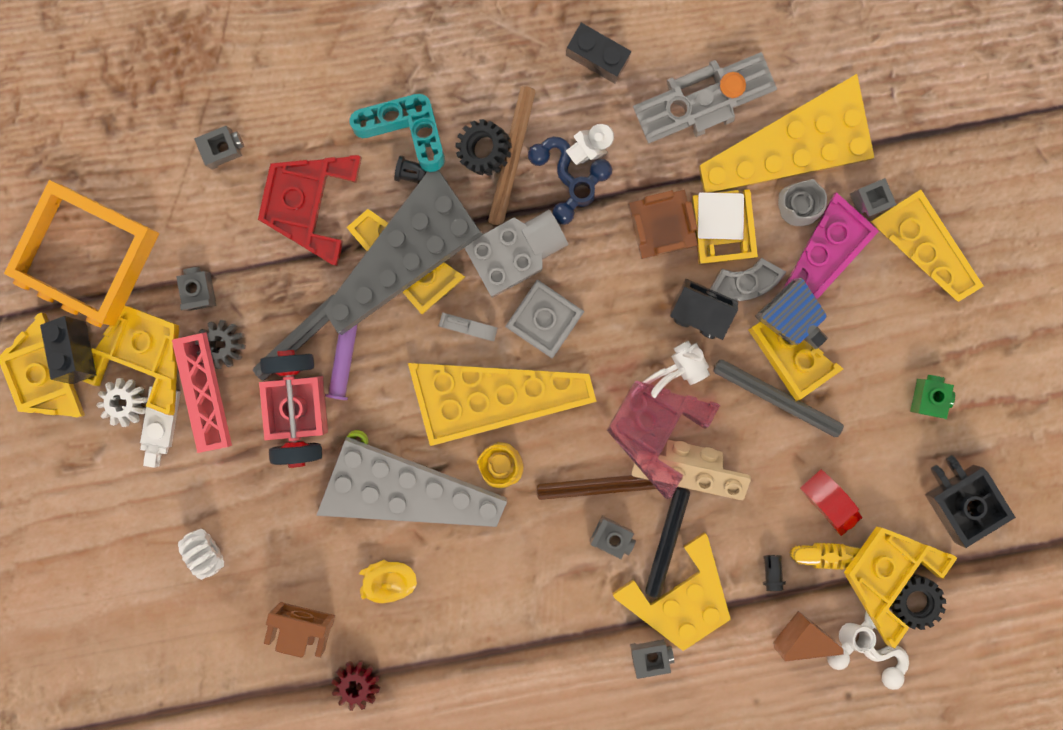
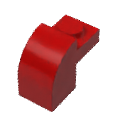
[800,469,863,536]

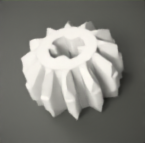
[96,378,148,427]
[178,529,224,580]

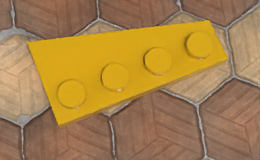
[870,189,984,302]
[346,209,466,315]

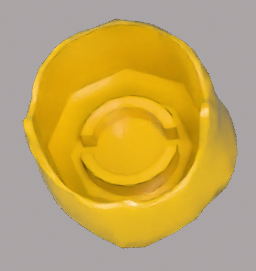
[477,442,524,488]

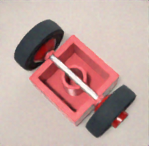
[259,350,328,468]

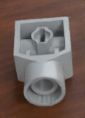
[465,210,568,298]

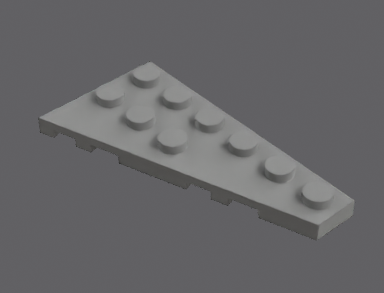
[316,437,507,527]

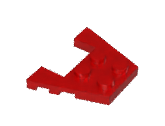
[258,155,362,266]

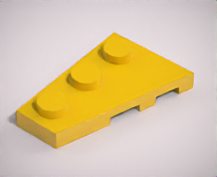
[748,322,843,401]

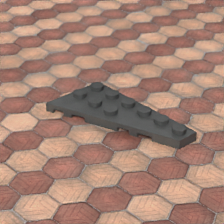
[324,170,483,335]

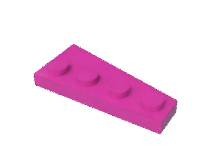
[783,192,879,299]

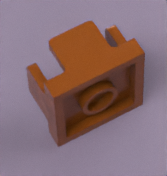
[628,190,698,259]
[264,602,335,658]

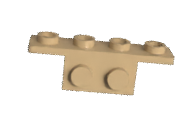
[632,439,751,500]

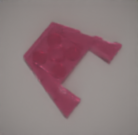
[607,381,720,499]

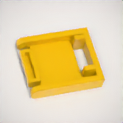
[692,189,758,264]

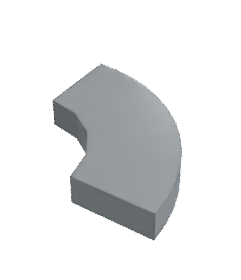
[710,258,786,301]

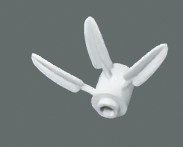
[630,341,710,399]

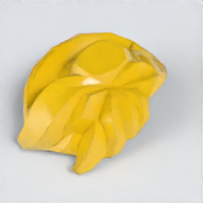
[359,560,417,603]

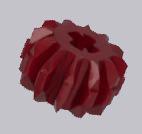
[331,660,381,711]

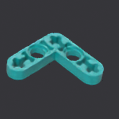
[349,94,445,172]

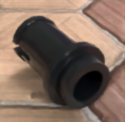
[763,555,786,591]

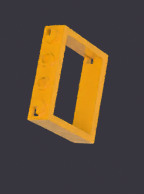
[4,180,160,328]

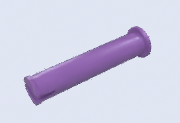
[325,324,358,400]

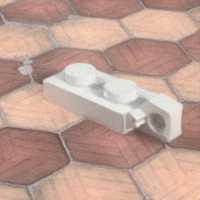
[140,386,181,468]

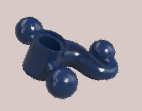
[527,136,613,225]

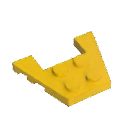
[83,306,180,416]
[844,526,957,649]
[612,532,731,651]

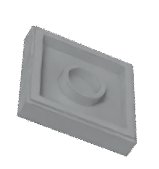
[505,280,585,359]

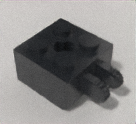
[925,455,1016,548]

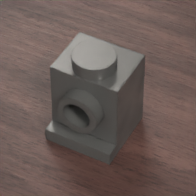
[194,126,244,170]
[850,178,897,217]
[176,267,217,311]
[589,515,636,559]
[630,639,675,679]

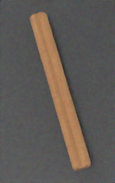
[488,86,535,226]

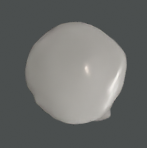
[778,179,827,226]

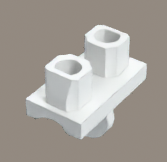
[566,124,614,165]

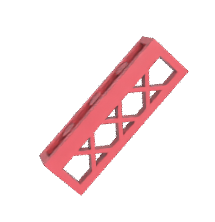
[172,333,232,453]

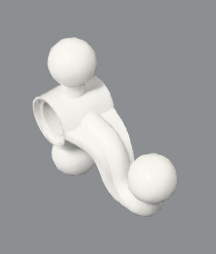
[827,611,909,690]

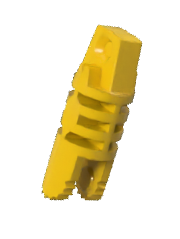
[789,543,861,570]

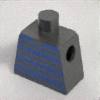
[755,277,828,349]

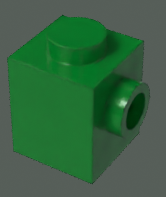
[910,375,955,419]

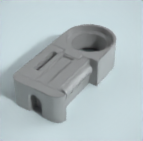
[439,312,498,341]

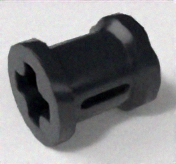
[394,156,427,184]

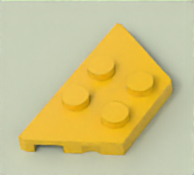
[0,313,85,417]

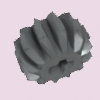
[195,320,246,369]

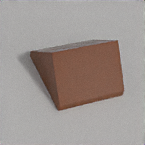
[773,611,844,661]

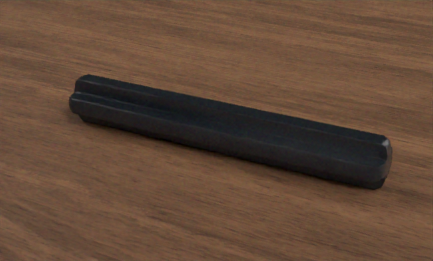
[645,487,690,598]

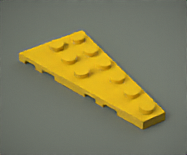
[699,74,874,193]
[408,363,597,446]

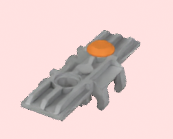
[633,52,777,144]

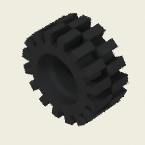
[455,119,512,176]
[890,574,946,630]

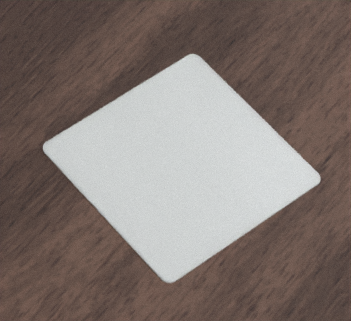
[698,193,744,240]

